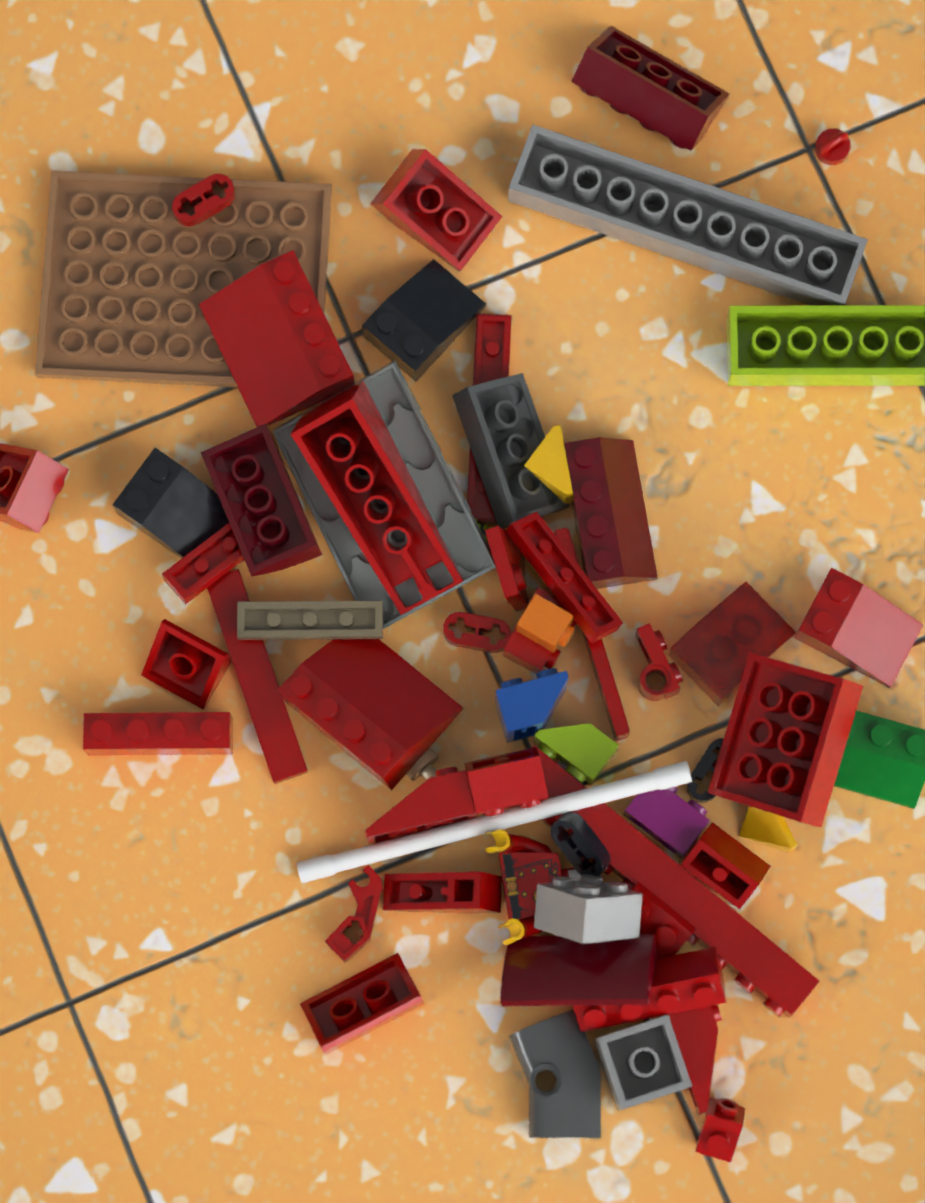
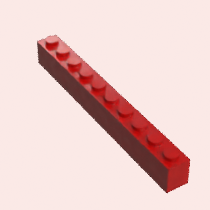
[532,745,820,1018]

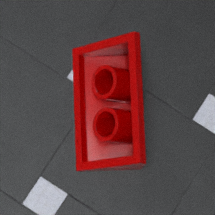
[300,953,424,1055]

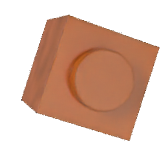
[516,593,576,653]

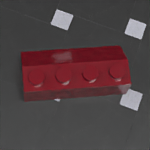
[571,25,730,151]
[564,437,658,589]

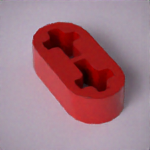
[172,174,235,227]
[443,612,511,653]

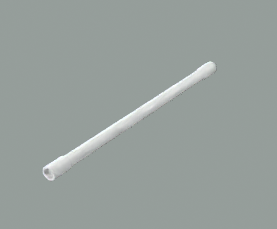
[297,761,692,883]

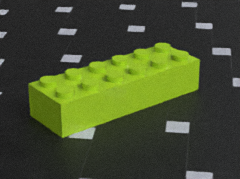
[726,305,925,386]

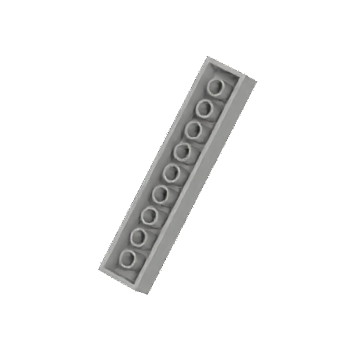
[508,124,868,305]

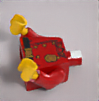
[485,829,581,945]

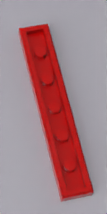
[467,313,512,524]
[554,527,630,742]
[207,569,308,784]

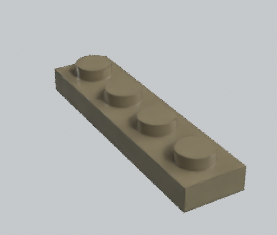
[237,601,383,640]

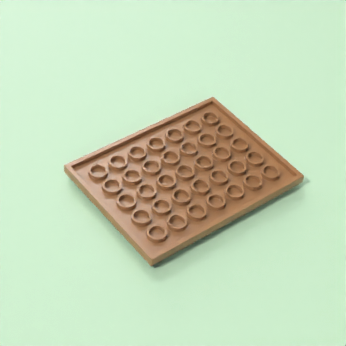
[35,171,332,388]

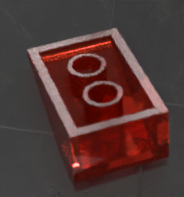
[668,581,796,707]

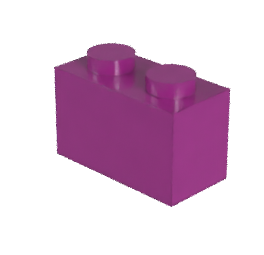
[623,786,710,859]

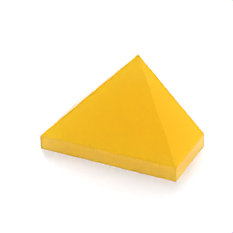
[524,425,573,504]
[739,806,798,852]

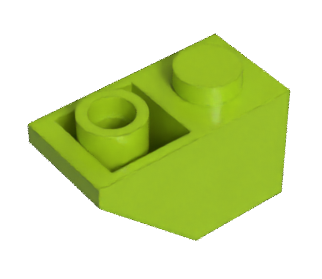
[534,723,619,785]

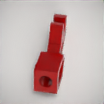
[325,865,383,963]

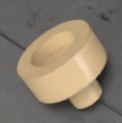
[406,747,439,781]

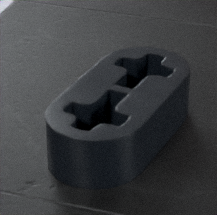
[687,738,724,803]
[551,812,611,876]

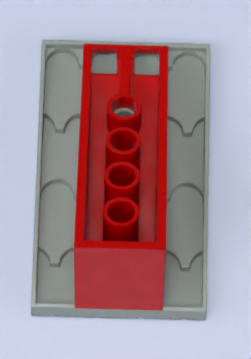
[273,360,496,629]

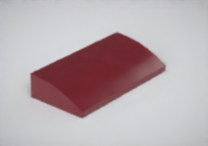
[200,424,323,577]
[500,934,658,1007]

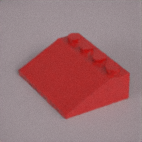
[199,250,355,427]
[277,639,463,791]
[708,652,863,827]

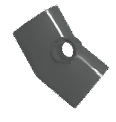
[509,1009,601,1138]

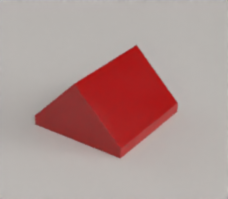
[141,619,231,710]

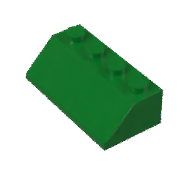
[834,710,925,809]

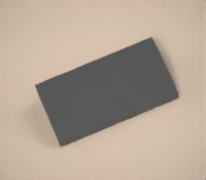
[452,373,570,529]

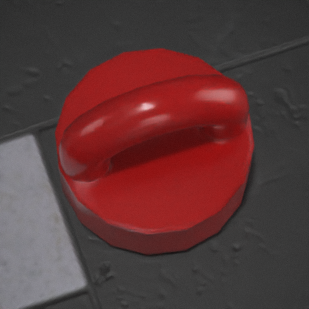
[815,128,851,165]

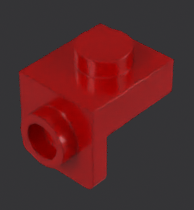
[695,1098,745,1163]

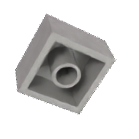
[534,874,642,944]
[595,1015,692,1111]

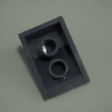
[362,259,486,382]
[112,448,229,559]

